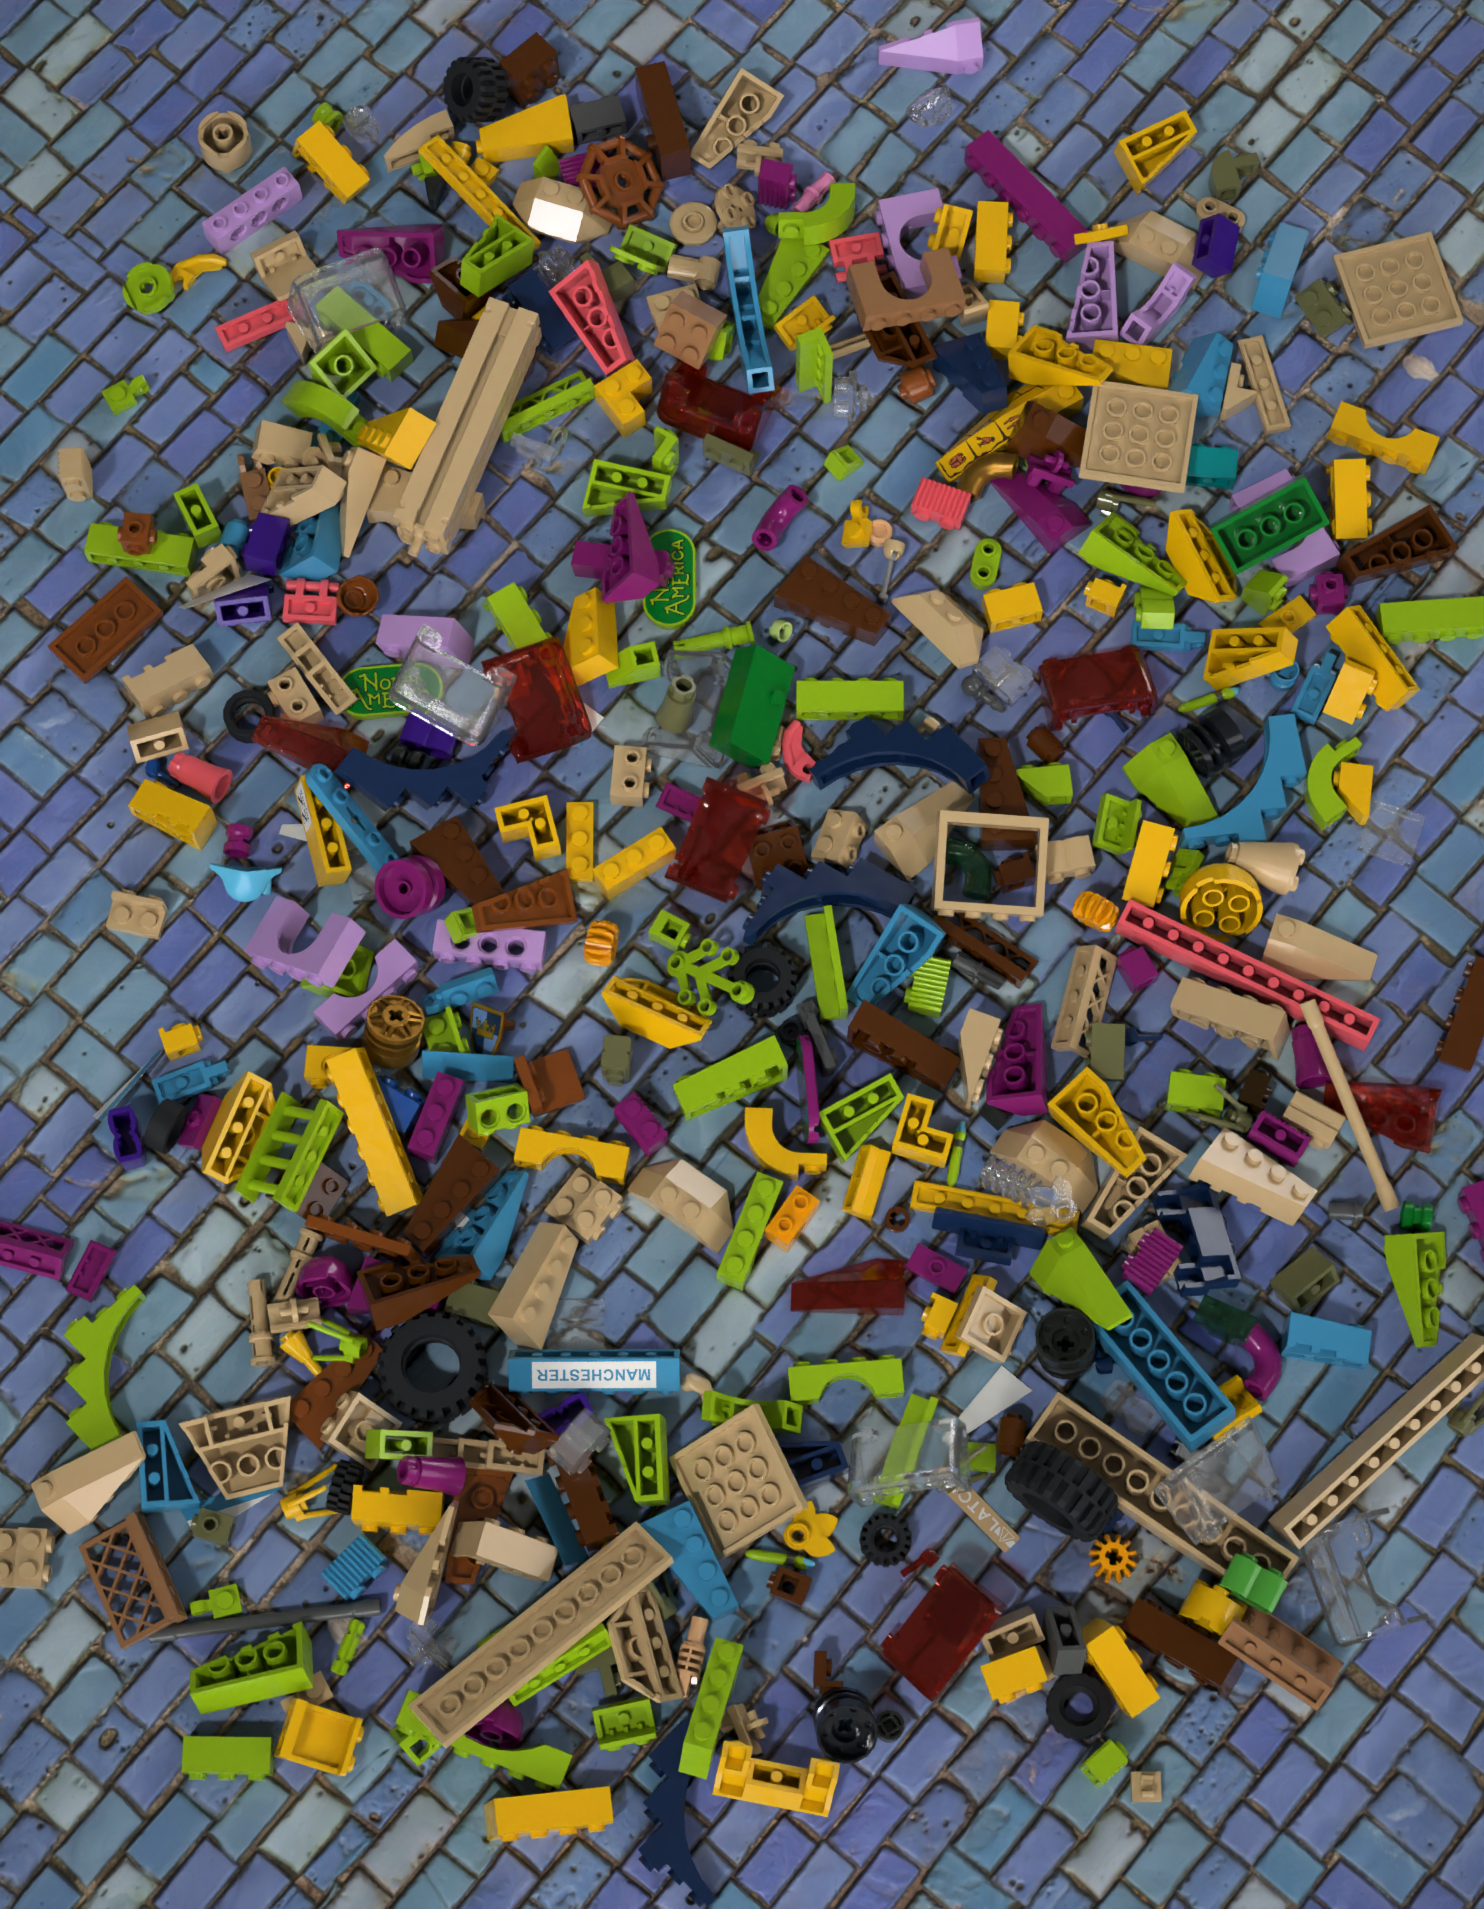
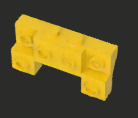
[712,1740,840,1817]

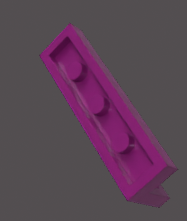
[0,1220,74,1281]

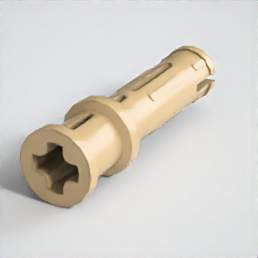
[272,1227,324,1304]
[247,1279,276,1367]

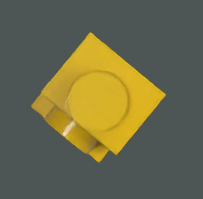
[1083,578,1127,618]
[158,1023,204,1062]
[921,1292,958,1340]

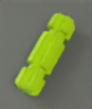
[331,1619,365,1676]

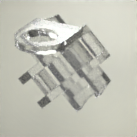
[510,425,568,466]

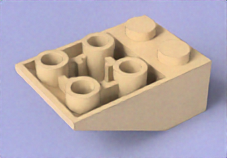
[957,1008,1003,1110]

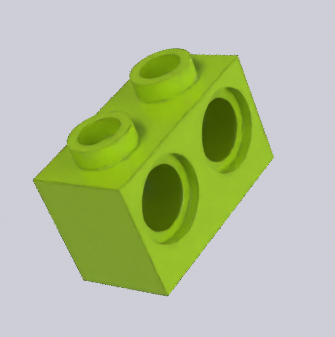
[465,1083,530,1135]

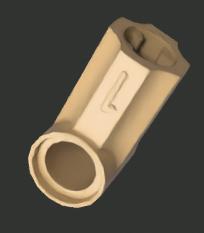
[667,254,721,291]

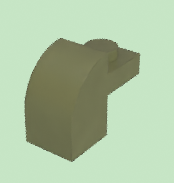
[1208,150,1260,202]
[580,252,635,303]
[575,1646,622,1699]

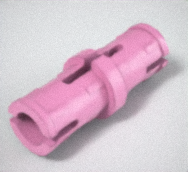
[791,172,836,212]

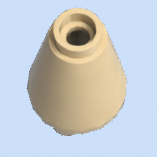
[1225,842,1305,896]

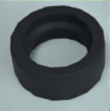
[223,690,276,744]
[144,1098,188,1154]

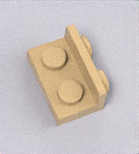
[106,889,168,940]

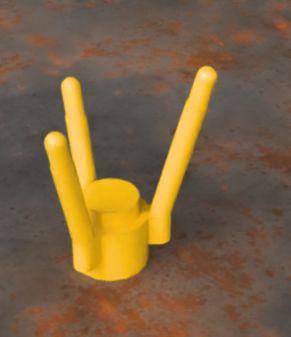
[280,1463,338,1522]

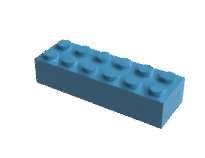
[1090,1280,1236,1453]

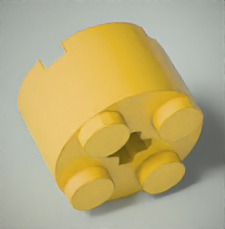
[1178,1579,1248,1641]

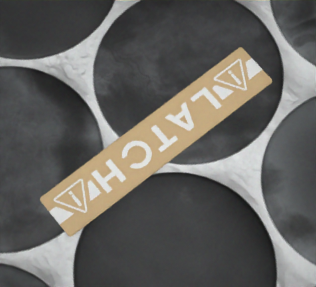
[926,1457,1020,1553]

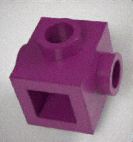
[1308,571,1348,615]

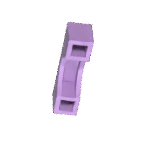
[314,939,419,1042]

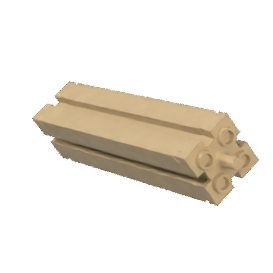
[393,297,542,557]

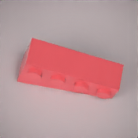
[548,259,635,376]

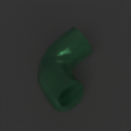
[945,837,992,901]

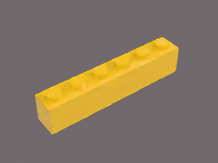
[326,1047,423,1217]

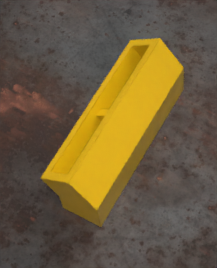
[841,1144,891,1221]

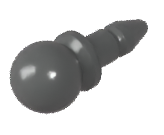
[961,675,1005,713]

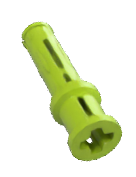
[673,621,755,658]

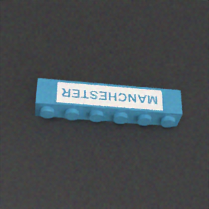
[508,1349,680,1395]

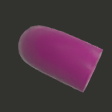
[752,485,808,551]
[1238,1322,1282,1401]

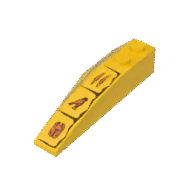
[935,384,1084,485]

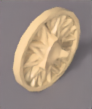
[669,202,717,247]

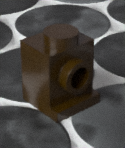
[1237,1069,1273,1116]

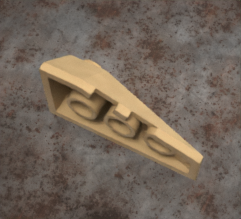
[691,68,784,170]
[339,447,387,558]
[873,781,974,882]
[1260,913,1378,981]
[31,1431,146,1534]
[393,1500,459,1626]

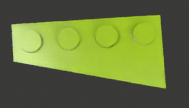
[672,1035,788,1121]
[190,1621,313,1715]

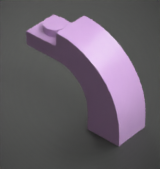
[1119,262,1197,345]

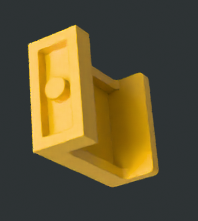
[274,1698,365,1776]

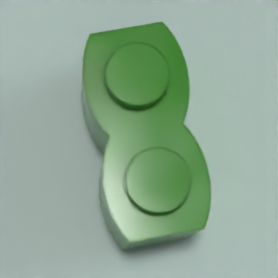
[1218,1552,1288,1615]

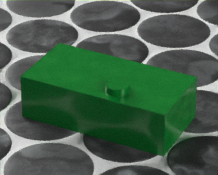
[1208,473,1330,576]
[709,644,795,768]

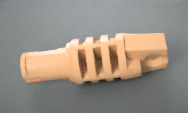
[675,1616,709,1699]

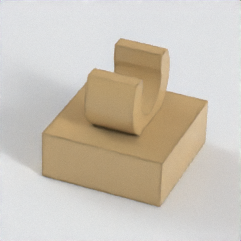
[1130,1771,1162,1803]

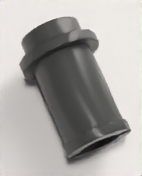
[1328,1200,1363,1223]

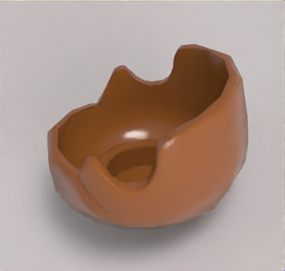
[336,575,379,618]

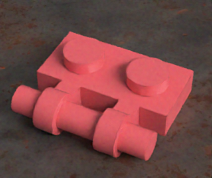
[829,232,888,283]
[282,578,340,625]

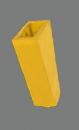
[475,94,574,163]

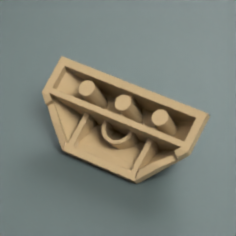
[512,177,617,244]
[1105,210,1204,291]
[891,589,984,669]
[990,1120,1098,1214]
[627,1159,733,1254]
[606,1585,683,1703]

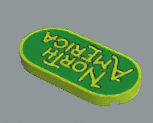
[643,529,696,630]
[342,662,444,720]

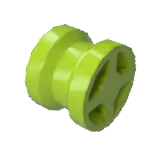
[312,102,344,133]

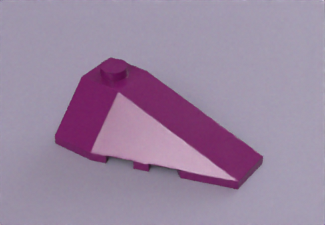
[337,225,446,284]
[990,469,1092,554]
[601,491,660,603]
[986,1003,1048,1116]

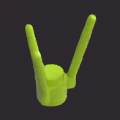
[306,1316,368,1364]

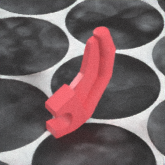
[781,720,816,783]

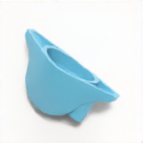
[210,863,282,902]

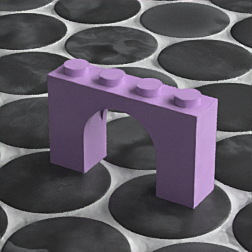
[874,188,962,299]
[1228,469,1340,589]
[244,896,366,988]

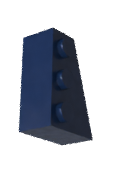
[502,269,578,355]
[932,332,1008,415]
[778,1441,849,1490]

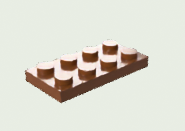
[48,576,164,684]

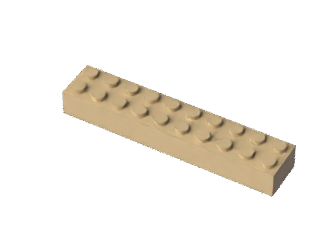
[1024,1392,1299,1580]

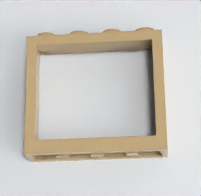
[931,810,1049,922]

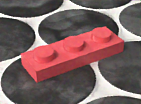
[215,299,297,353]

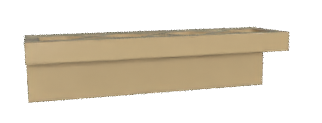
[1051,945,1118,1058]

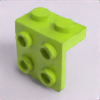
[609,224,678,276]

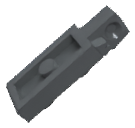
[796,999,838,1078]

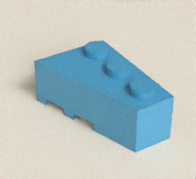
[1280,1312,1372,1370]

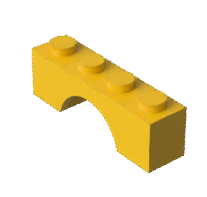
[1327,401,1440,475]
[514,1125,631,1186]

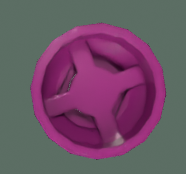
[223,824,253,858]

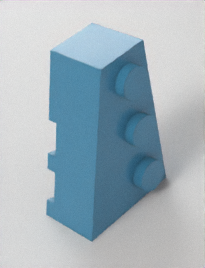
[1251,222,1309,318]
[1166,332,1234,419]
[136,1420,200,1514]

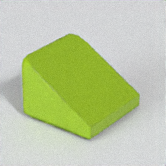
[533,145,559,180]
[824,444,864,481]
[444,907,480,944]
[966,1442,996,1473]

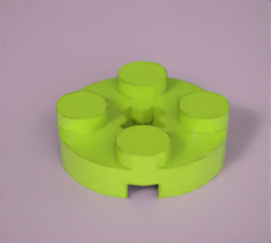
[122,262,175,316]

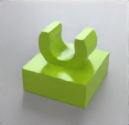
[411,153,440,182]

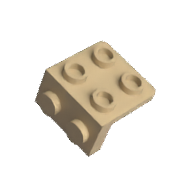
[250,230,323,301]

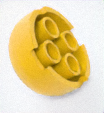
[1179,863,1263,942]

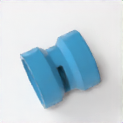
[1269,661,1300,692]

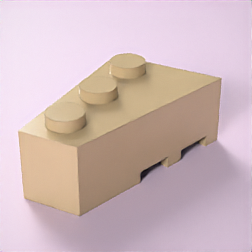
[260,465,347,527]
[121,644,214,720]
[449,1517,558,1581]

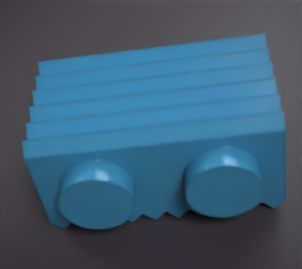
[321,1533,388,1602]

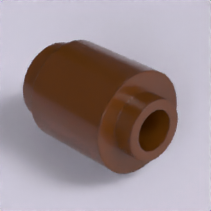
[1026,726,1066,763]
[995,1413,1027,1457]

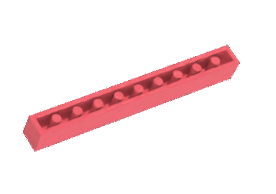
[1115,899,1380,1052]

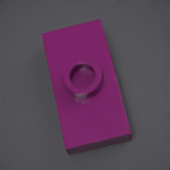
[655,782,716,829]
[177,1094,222,1150]
[65,1240,117,1303]
[905,1243,968,1296]

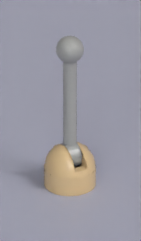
[878,539,905,603]

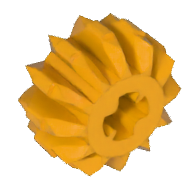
[1072,891,1120,932]
[583,920,619,967]
[1088,1534,1137,1584]

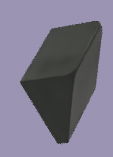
[424,175,446,213]
[979,1102,1015,1130]

